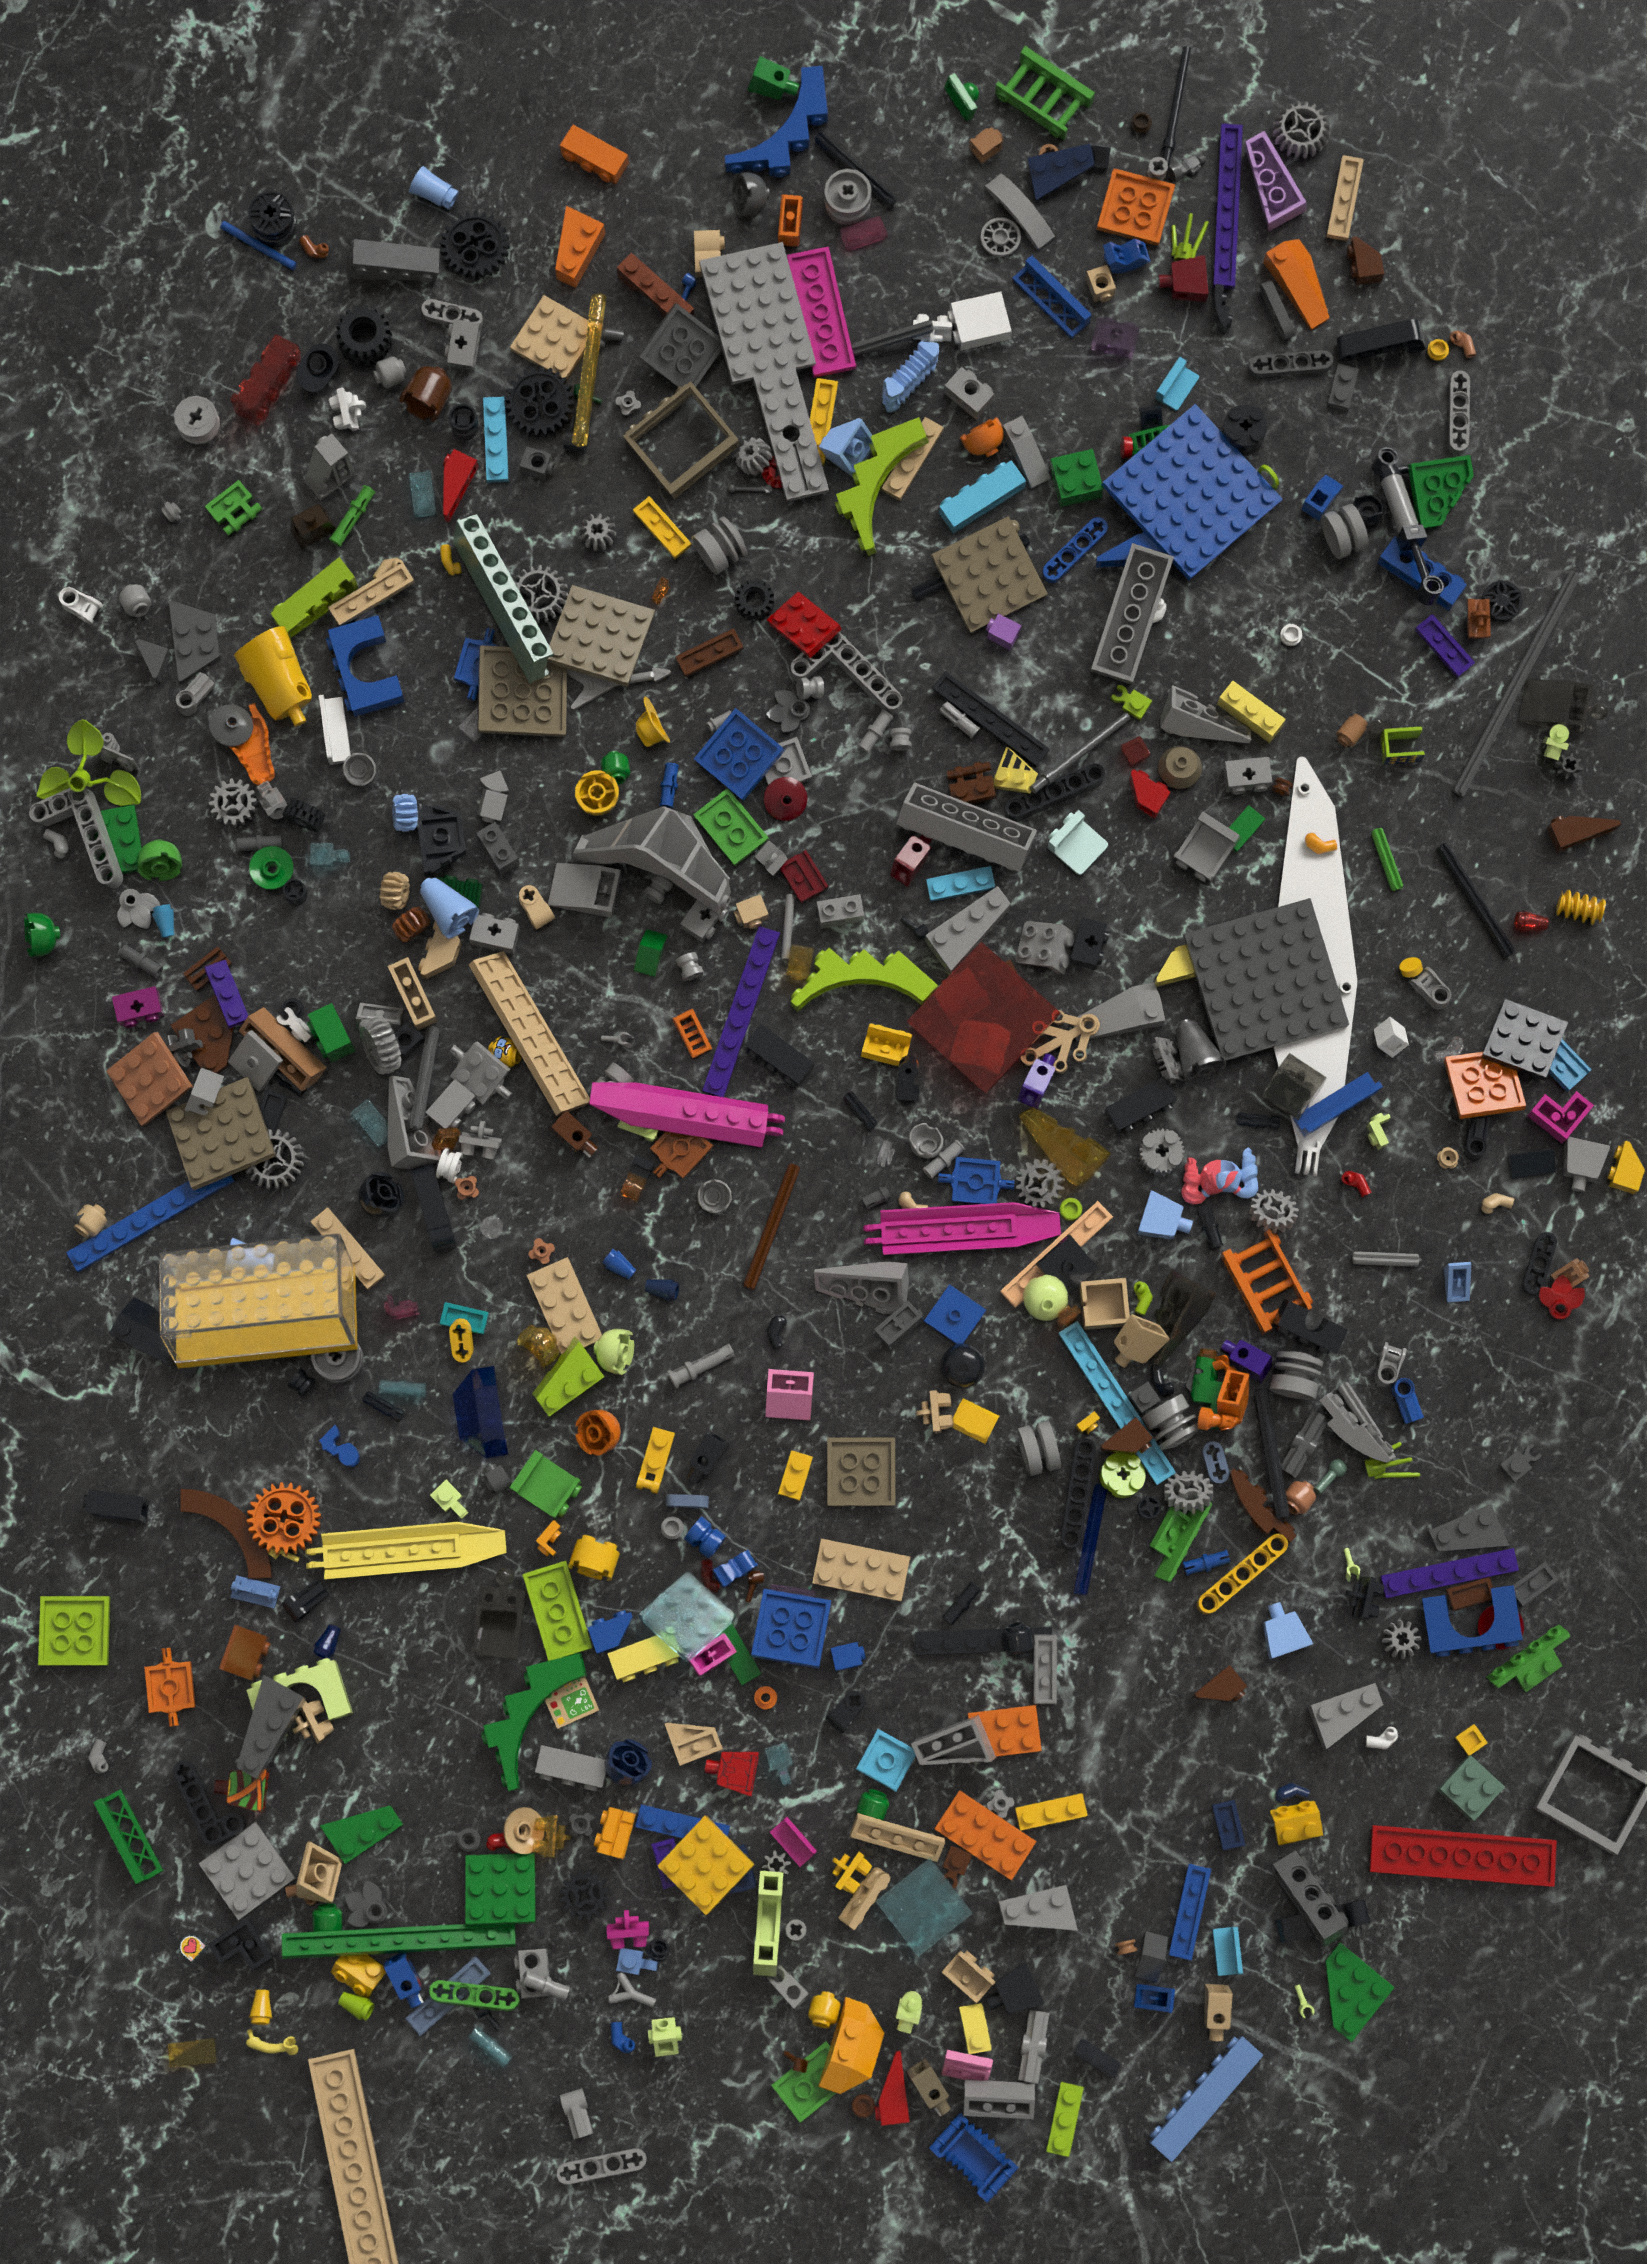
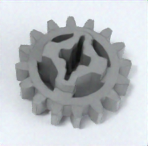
[209,778,258,827]
[1016,1159,1065,1208]
[1249,1189,1299,1233]
[1164,1471,1213,1514]

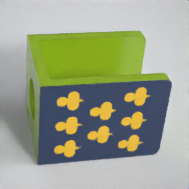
[1380,727,1425,765]

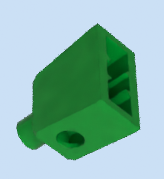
[747,56,799,100]

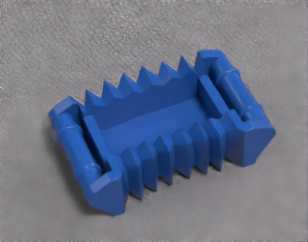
[929,2113,1019,2203]

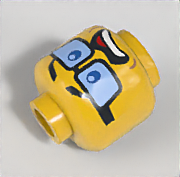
[488,1036,522,1068]

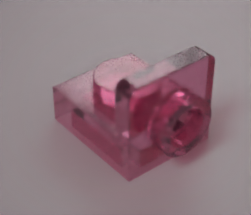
[384,1294,420,1320]

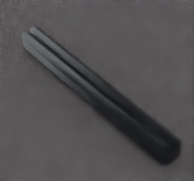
[815,131,897,208]

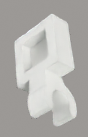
[276,1007,313,1042]

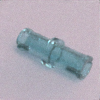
[379,1379,426,1398]
[468,2026,513,2068]

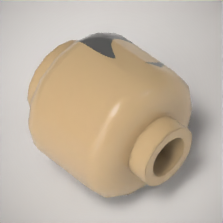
[73,1204,107,1238]

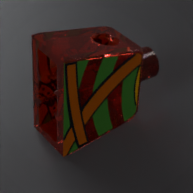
[214,1768,269,1813]

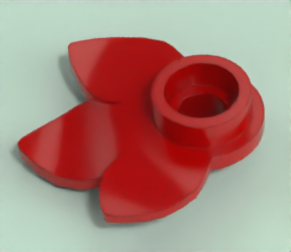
[1539,1275,1585,1319]

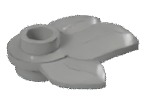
[117,889,160,929]

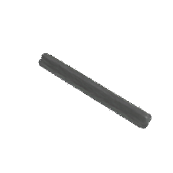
[410,1026,440,1131]

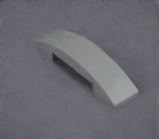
[984,174,1055,251]

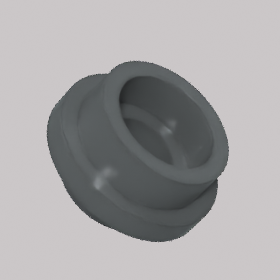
[457,1828,481,1852]

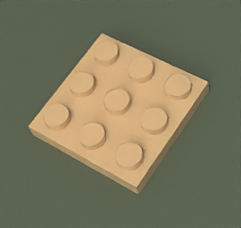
[510,295,599,379]

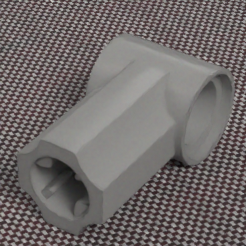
[175,672,215,716]
[560,2088,593,2139]

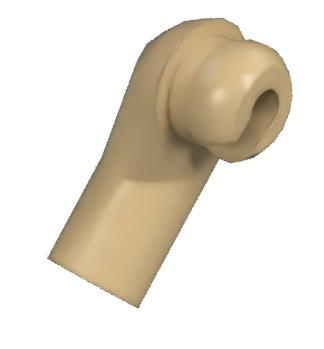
[898,1192,928,1209]

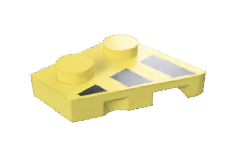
[994,747,1038,794]

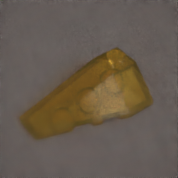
[1019,1107,1111,1186]

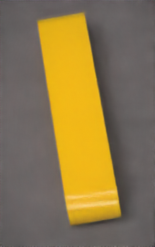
[1197,1534,1288,1615]

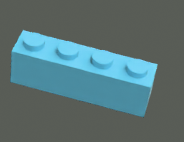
[939,460,1026,534]

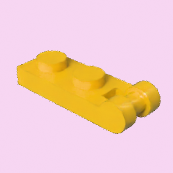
[636,1427,675,1494]

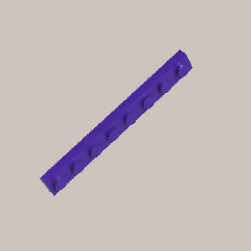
[1213,124,1243,289]
[702,926,780,1097]

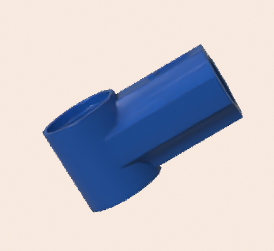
[1391,1378,1424,1424]

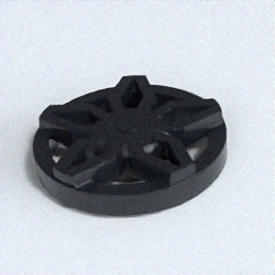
[1481,580,1523,621]

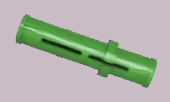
[329,485,376,547]

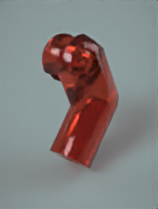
[701,1559,719,1593]

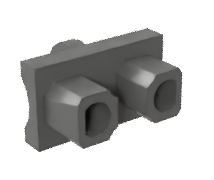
[162,1028,203,1068]

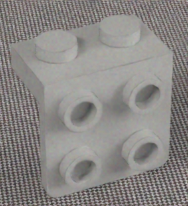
[1015,921,1075,975]

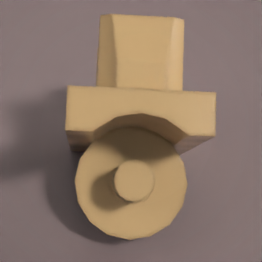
[916,1390,953,1434]
[293,1700,334,1744]

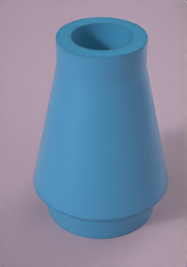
[152,904,175,938]

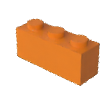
[560,125,629,184]

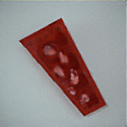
[230,334,301,425]

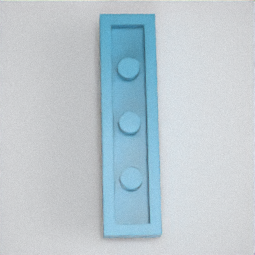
[483,397,509,483]

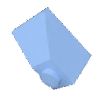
[819,418,873,477]

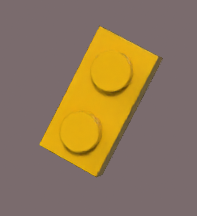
[778,1450,813,1501]

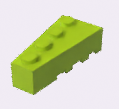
[270,557,359,639]

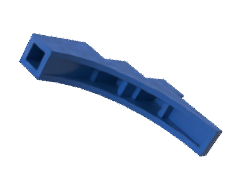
[725,66,828,177]

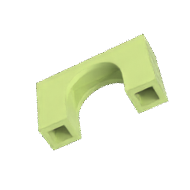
[247,1658,353,1737]
[753,1871,783,1976]

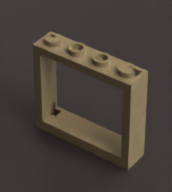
[623,381,741,499]

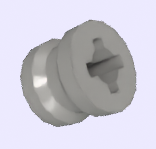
[889,728,911,751]

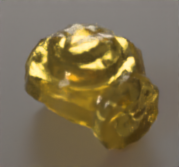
[516,1325,560,1368]

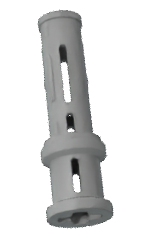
[667,1343,735,1389]

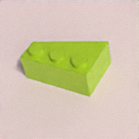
[532,1336,604,1416]

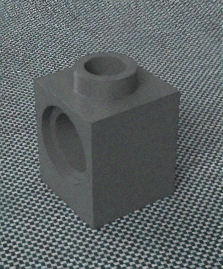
[520,447,555,481]

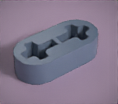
[1202,1441,1229,1484]
[665,1494,709,1509]

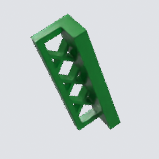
[93,1789,164,1884]

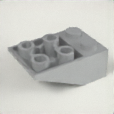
[548,863,622,918]

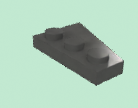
[1428,1504,1510,1552]

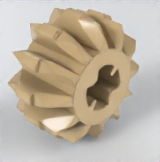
[379,872,410,910]

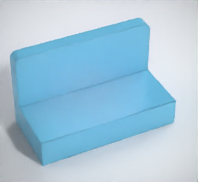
[1155,357,1199,411]
[1212,1927,1243,1976]

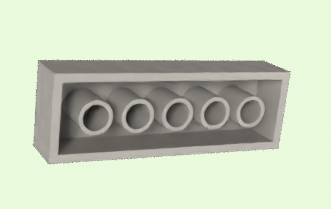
[1090,543,1174,685]
[896,782,1037,872]

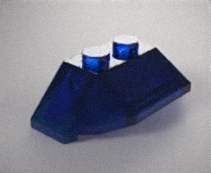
[453,1366,509,1459]

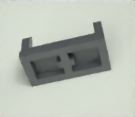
[874,1300,924,1351]

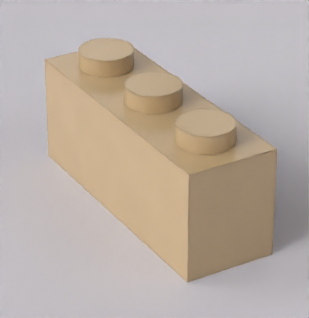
[388,957,438,1031]

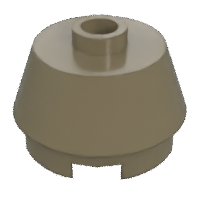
[1158,746,1202,789]

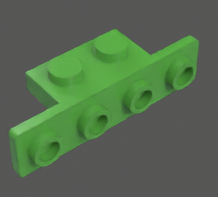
[1150,1502,1212,1582]
[1487,1625,1570,1692]

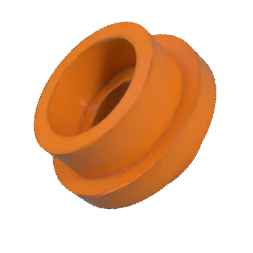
[754,1686,777,1709]

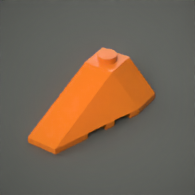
[1263,239,1330,331]

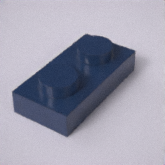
[1212,1800,1245,1850]

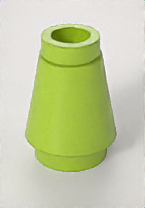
[338,1992,375,2020]

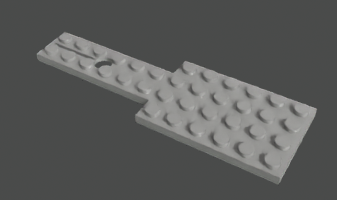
[699,242,829,502]

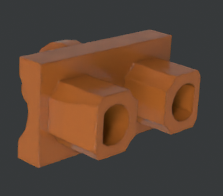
[1467,599,1491,638]

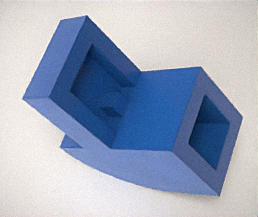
[1103,238,1151,273]

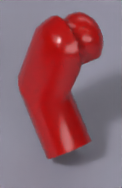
[1341,1171,1372,1197]

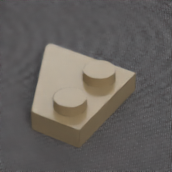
[665,1723,723,1766]

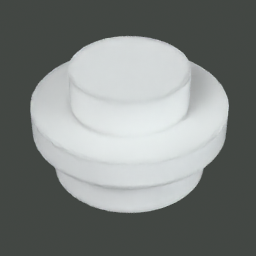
[1280,624,1302,646]

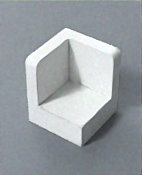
[1374,1017,1409,1058]

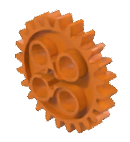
[247,1482,321,1556]

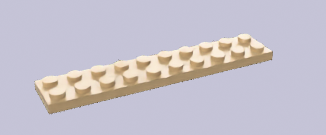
[308,2049,399,2264]

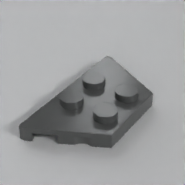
[169,601,221,684]

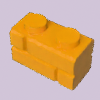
[594,1807,636,1859]

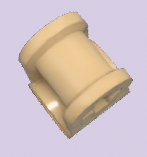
[519,885,555,930]

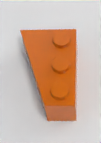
[555,206,605,288]

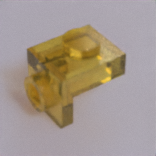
[786,944,814,980]

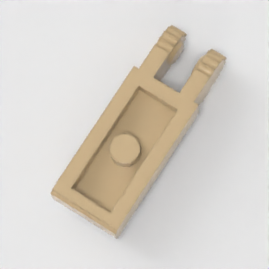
[839,1867,890,1930]

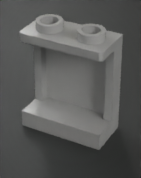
[1174,812,1240,882]

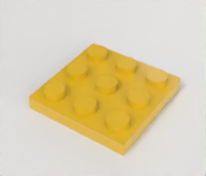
[658,1816,755,1915]

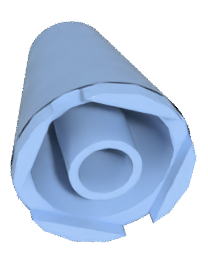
[420,878,479,939]

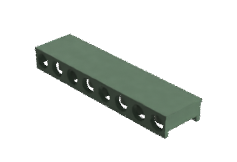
[453,514,553,684]

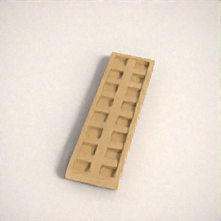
[469,951,590,1116]

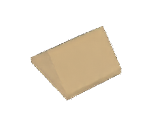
[296,1842,343,1903]

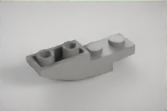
[1319,1392,1396,1463]

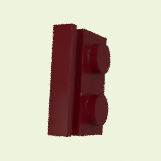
[780,850,829,904]

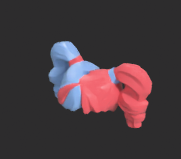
[1181,1147,1258,1205]

